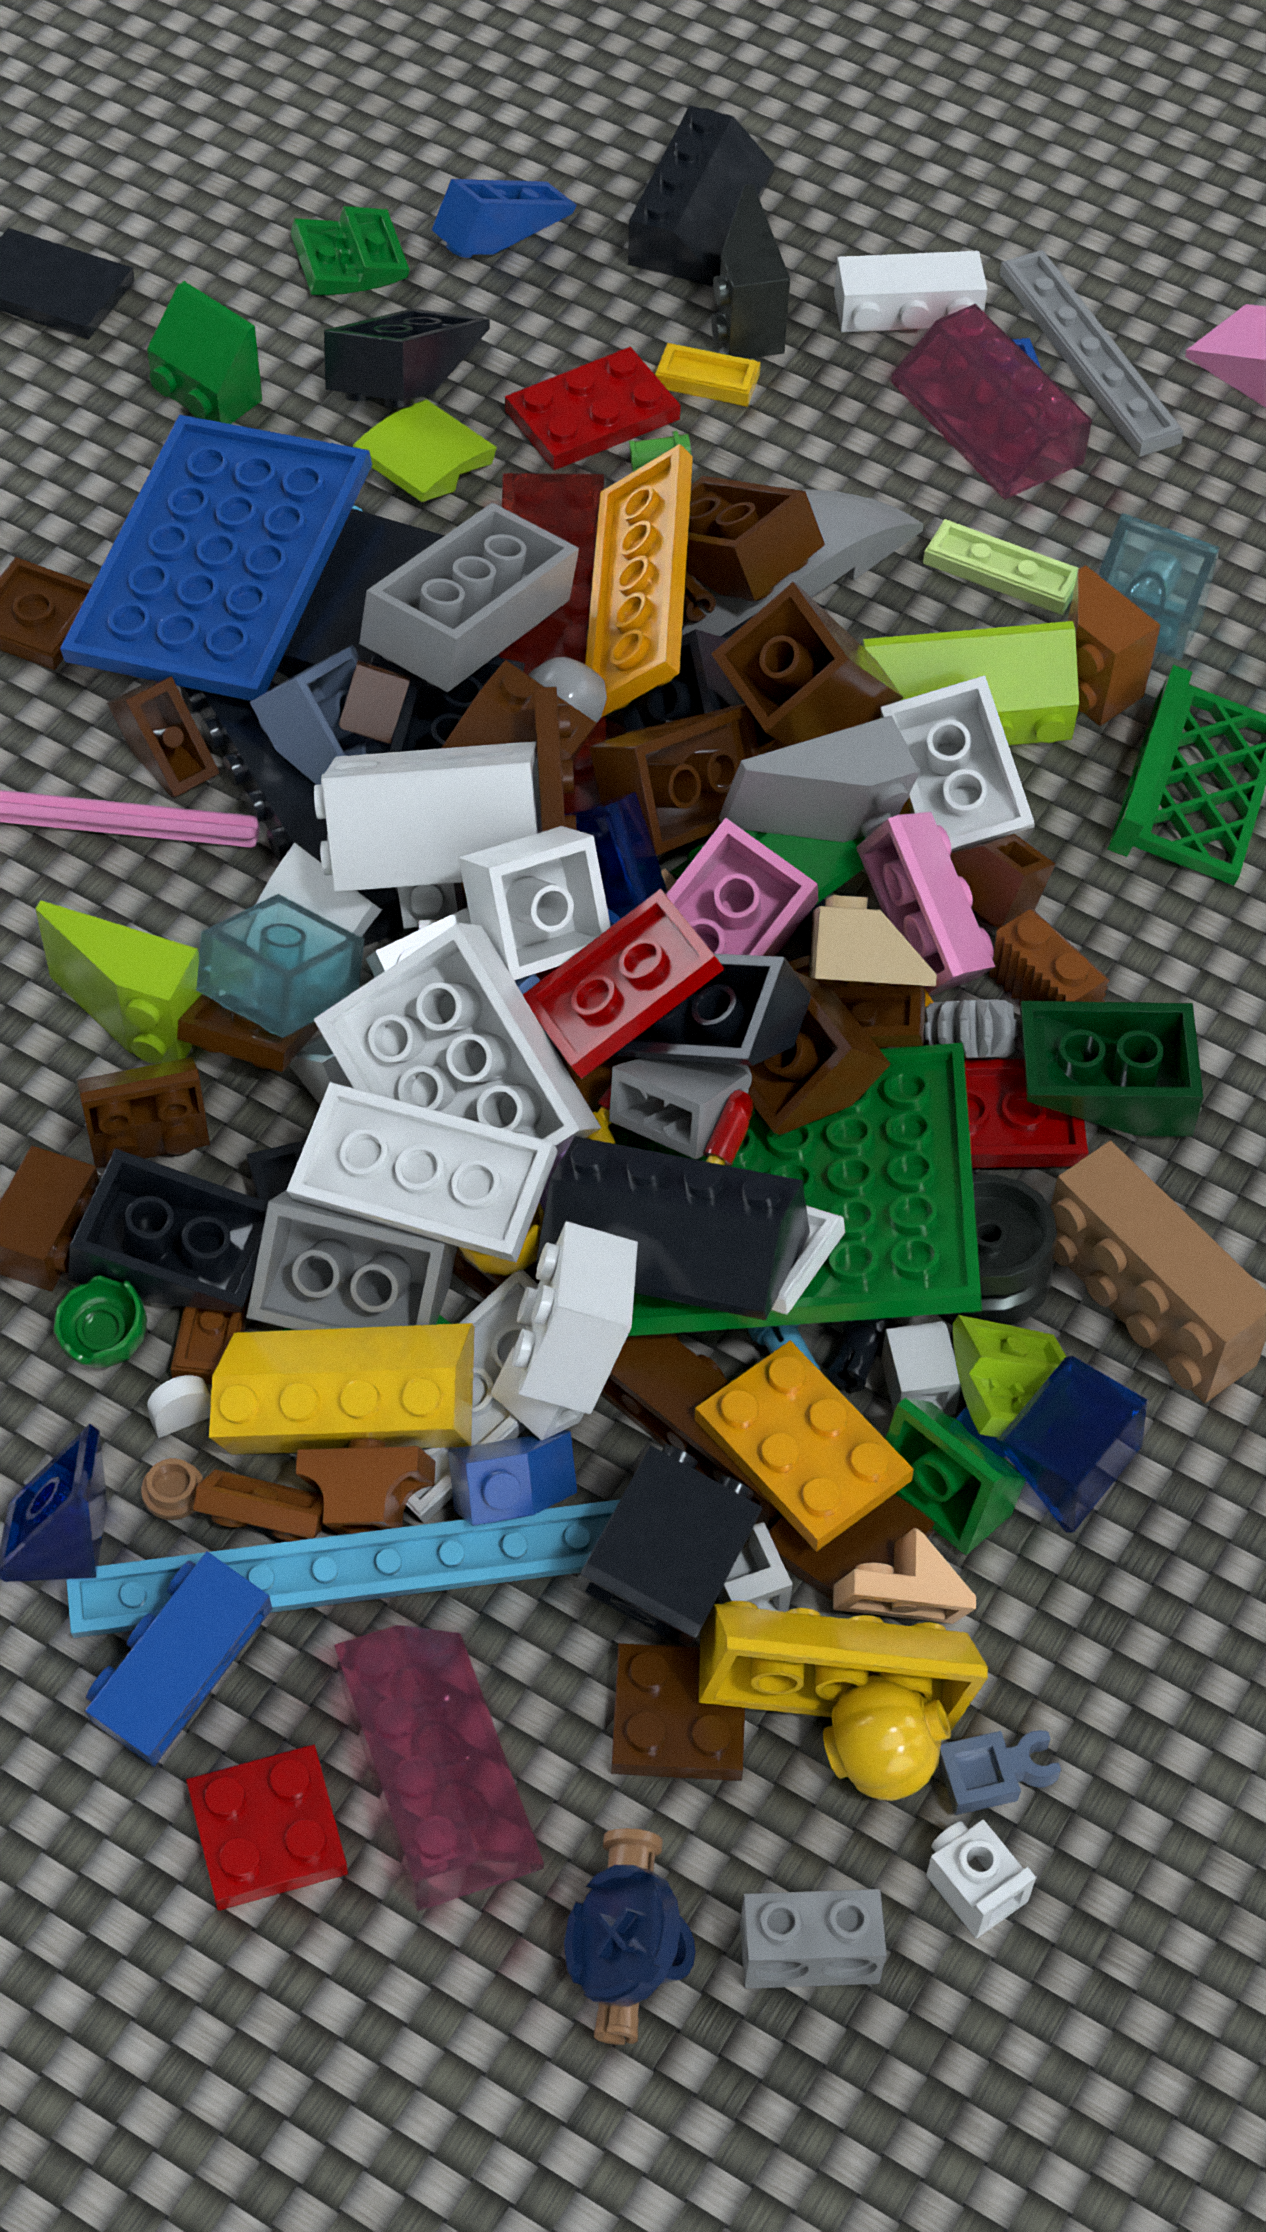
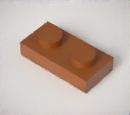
[193,1469,326,1541]

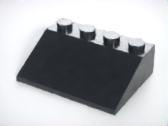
[277,508,445,679]

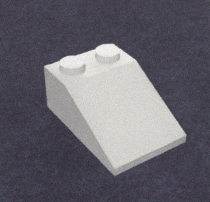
[880,676,1035,852]

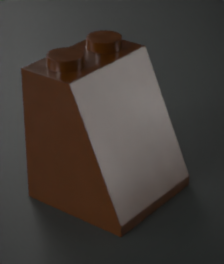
[711,582,904,746]

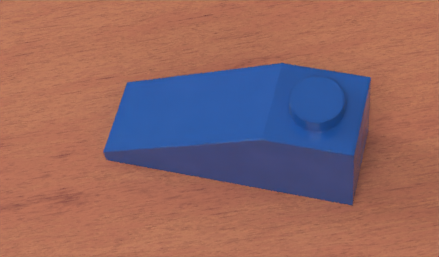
[432,179,577,258]

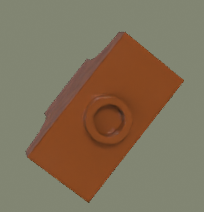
[296,1439,436,1535]

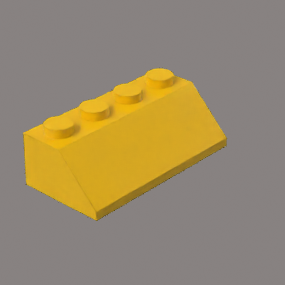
[209,1323,475,1455]
[699,1601,988,1731]

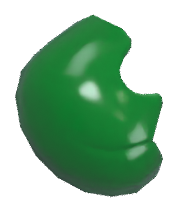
[54,1275,148,1369]

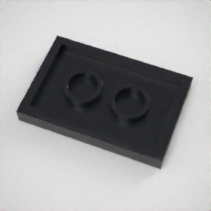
[0,228,135,340]

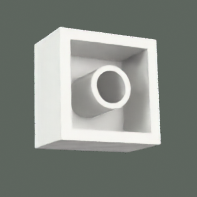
[458,826,611,980]
[512,1221,638,1415]

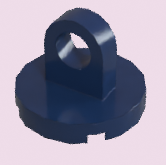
[564,1865,696,2007]

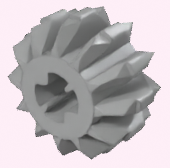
[923,999,1018,1060]

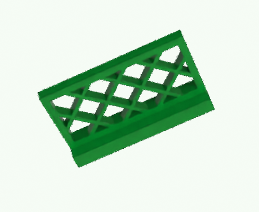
[1107,665,1266,886]

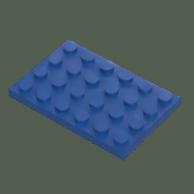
[60,415,372,701]

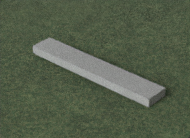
[1000,250,1184,457]

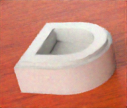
[147,1375,211,1438]

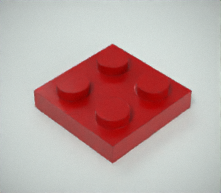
[186,1744,348,1911]

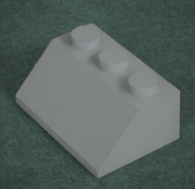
[246,1190,457,1330]

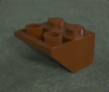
[77,1057,210,1168]

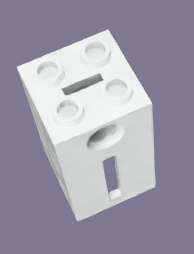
[314,741,542,892]

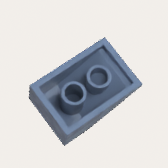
[250,645,396,785]

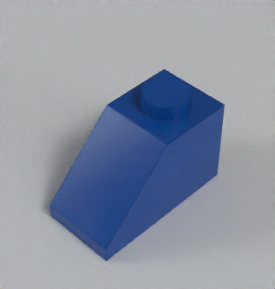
[448,1430,577,1526]

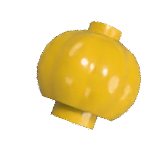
[823,1674,951,1801]

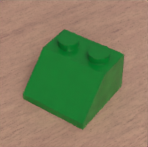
[147,281,262,424]
[885,1397,1026,1556]

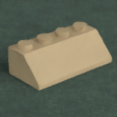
[808,895,937,986]

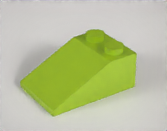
[35,900,204,1064]

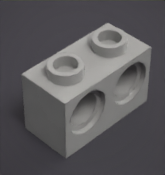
[740,1889,887,1989]

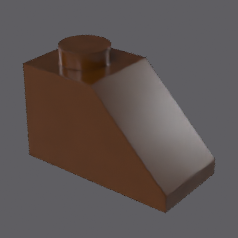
[107,676,220,797]

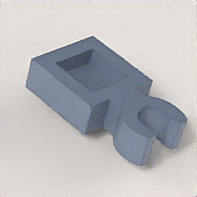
[938,1730,1061,1815]

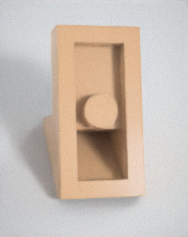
[833,1528,976,1624]

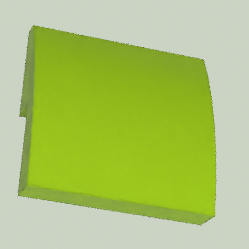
[353,399,497,502]
[953,1315,1089,1452]

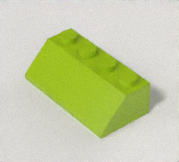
[862,621,1079,745]

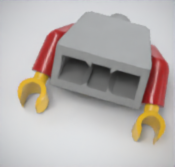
[586,1058,753,1166]

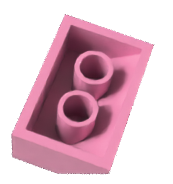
[856,812,995,996]

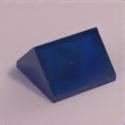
[564,792,668,918]
[996,1356,1148,1533]
[0,1424,108,1582]

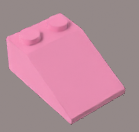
[1185,304,1266,408]
[666,818,819,956]

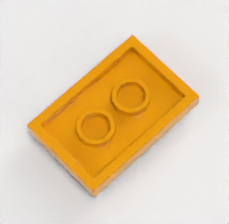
[694,1340,914,1552]

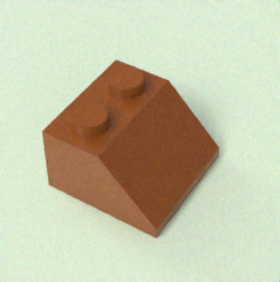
[1068,565,1161,726]

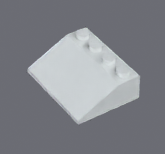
[314,923,601,1157]

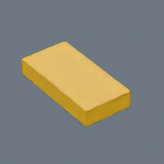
[655,343,761,407]

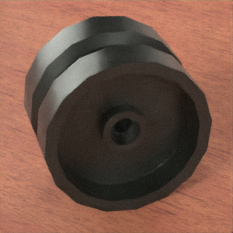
[944,1175,1057,1325]

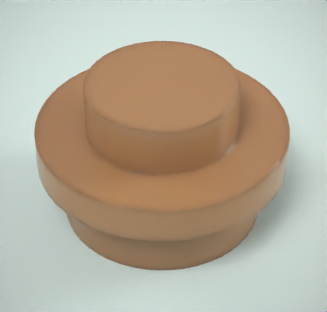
[141,1458,203,1520]

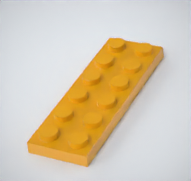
[585,444,693,717]

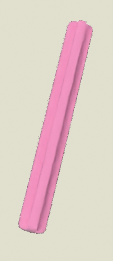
[0,790,260,848]

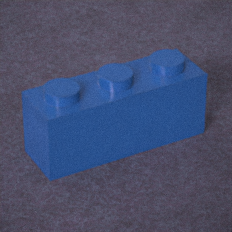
[85,1551,272,1767]

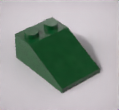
[1020,1001,1203,1137]

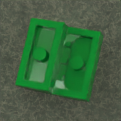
[290,206,410,295]

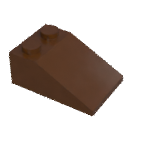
[686,476,825,601]
[590,704,760,856]

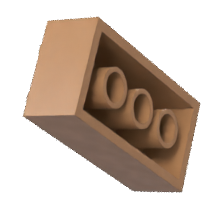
[1050,1140,1266,1404]

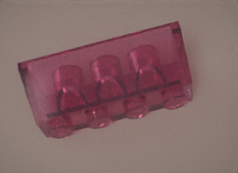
[891,304,1092,500]
[334,1625,544,1912]

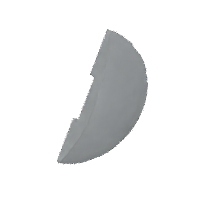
[682,490,924,636]

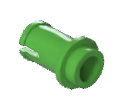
[629,431,691,472]

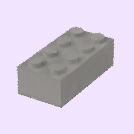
[359,502,579,692]

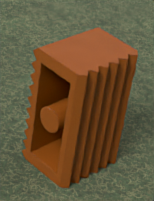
[989,909,1110,1005]

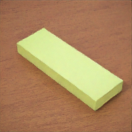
[923,519,1080,615]

